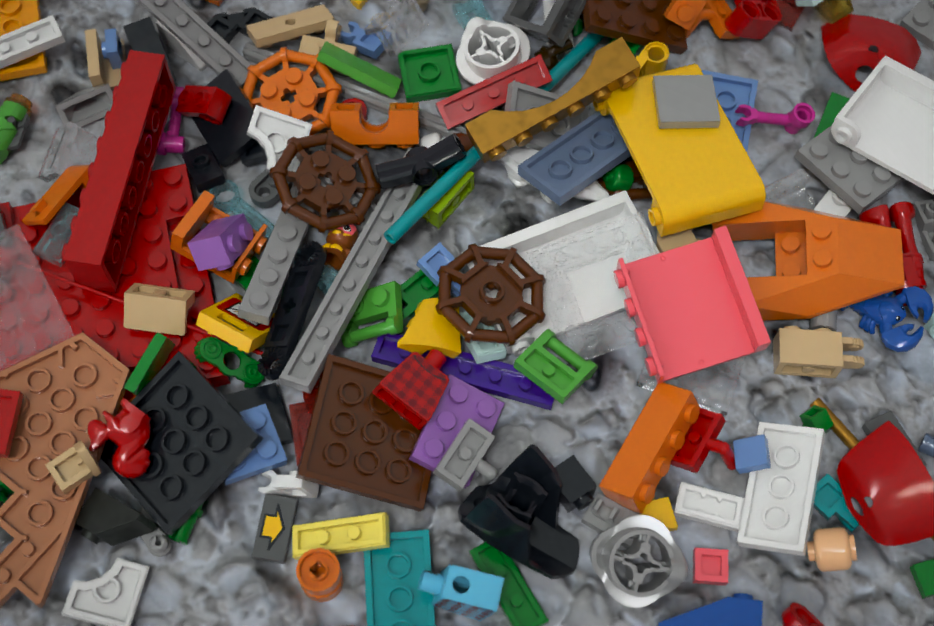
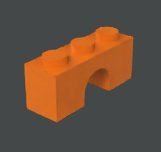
[330,103,420,148]

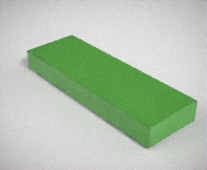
[317,41,402,98]

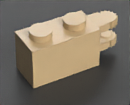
[773,326,865,378]

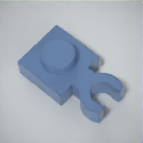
[340,22,392,59]

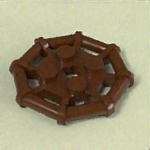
[269,130,381,233]
[435,243,546,347]

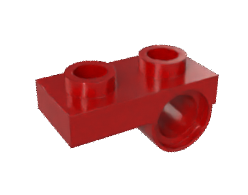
[175,85,232,125]

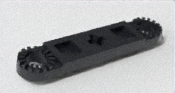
[257,241,327,380]

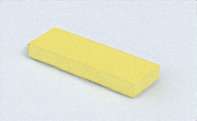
[292,512,390,560]

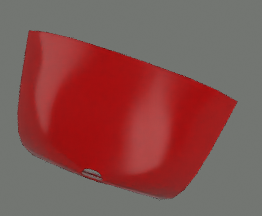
[821,14,922,92]
[837,420,934,546]

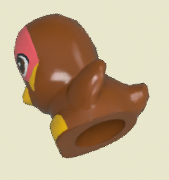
[323,224,359,271]

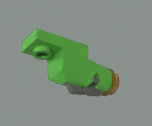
[0,93,33,164]

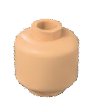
[807,527,857,572]

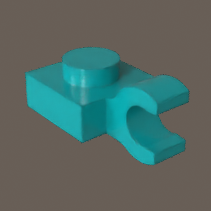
[813,473,860,532]

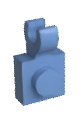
[416,242,460,297]

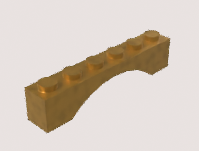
[465,37,640,163]

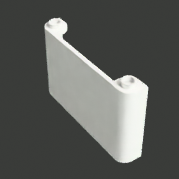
[831,55,934,195]
[461,190,660,356]

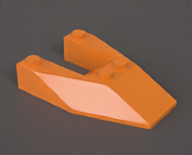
[712,201,905,321]

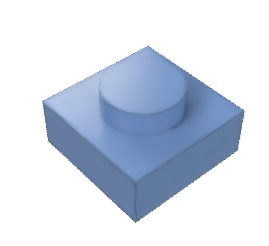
[101,28,124,69]

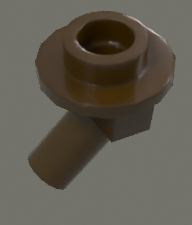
[534,38,573,71]

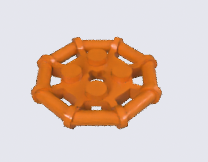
[243,47,342,136]

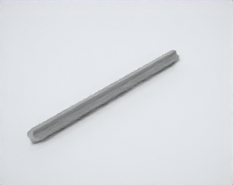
[242,42,467,137]

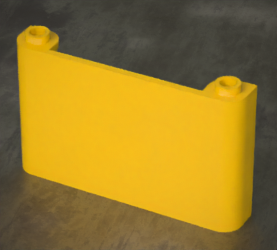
[593,64,766,237]

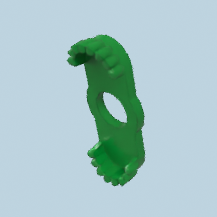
[194,337,264,389]

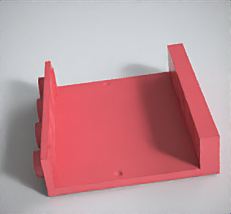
[613,226,771,384]

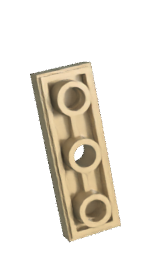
[246,4,334,48]

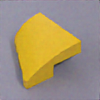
[397,298,461,359]

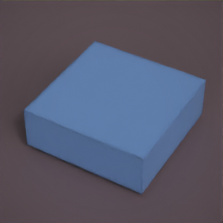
[733,434,771,474]

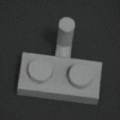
[432,418,498,491]

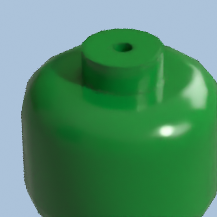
[602,164,634,192]

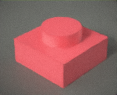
[693,547,728,586]

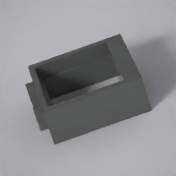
[502,0,586,48]

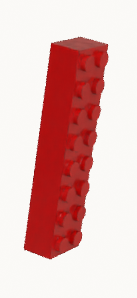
[62,50,176,293]

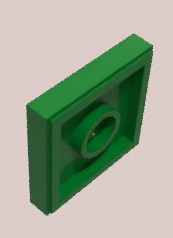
[397,44,462,103]

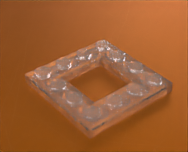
[527,212,658,366]

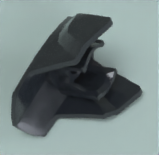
[458,444,579,579]

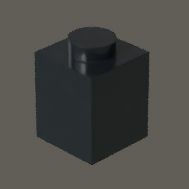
[555,455,597,513]

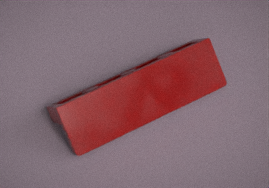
[436,54,553,130]

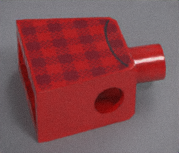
[371,349,449,430]

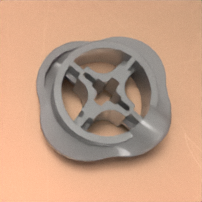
[589,514,688,608]

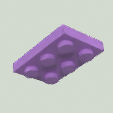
[409,374,505,488]

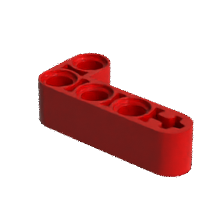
[724,0,783,39]

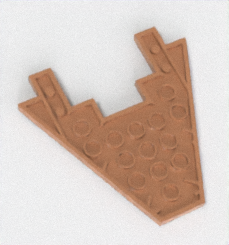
[0,332,132,608]

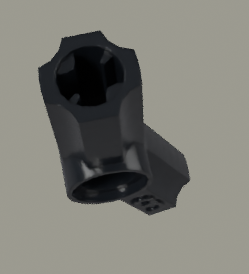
[375,133,467,189]

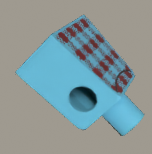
[418,565,504,621]

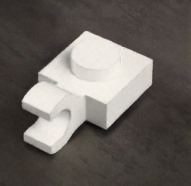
[258,470,319,498]

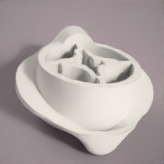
[456,17,531,85]

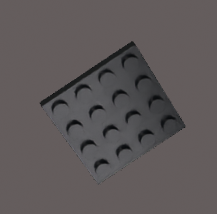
[100,351,264,535]

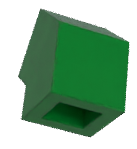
[800,405,834,434]

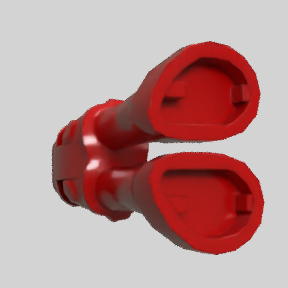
[858,201,928,306]

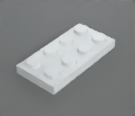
[737,422,825,556]

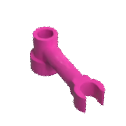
[157,86,185,155]
[735,103,815,134]

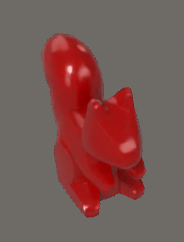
[87,397,151,478]

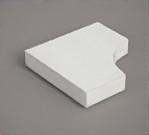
[246,105,312,172]
[62,558,149,626]

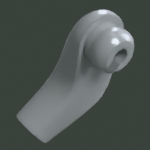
[140,506,171,557]

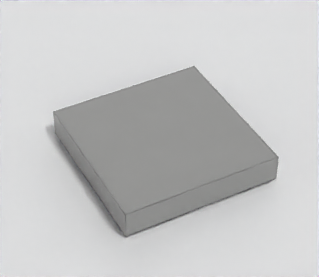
[652,75,720,129]

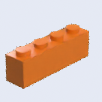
[599,382,700,514]

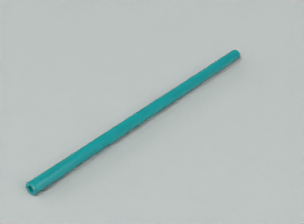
[384,32,605,244]

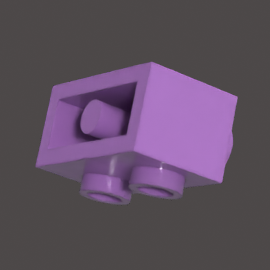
[187,213,253,271]

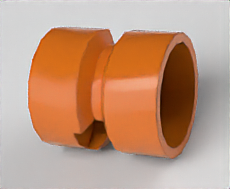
[296,548,344,602]

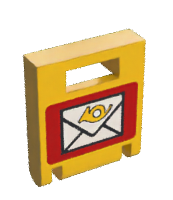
[196,293,275,354]

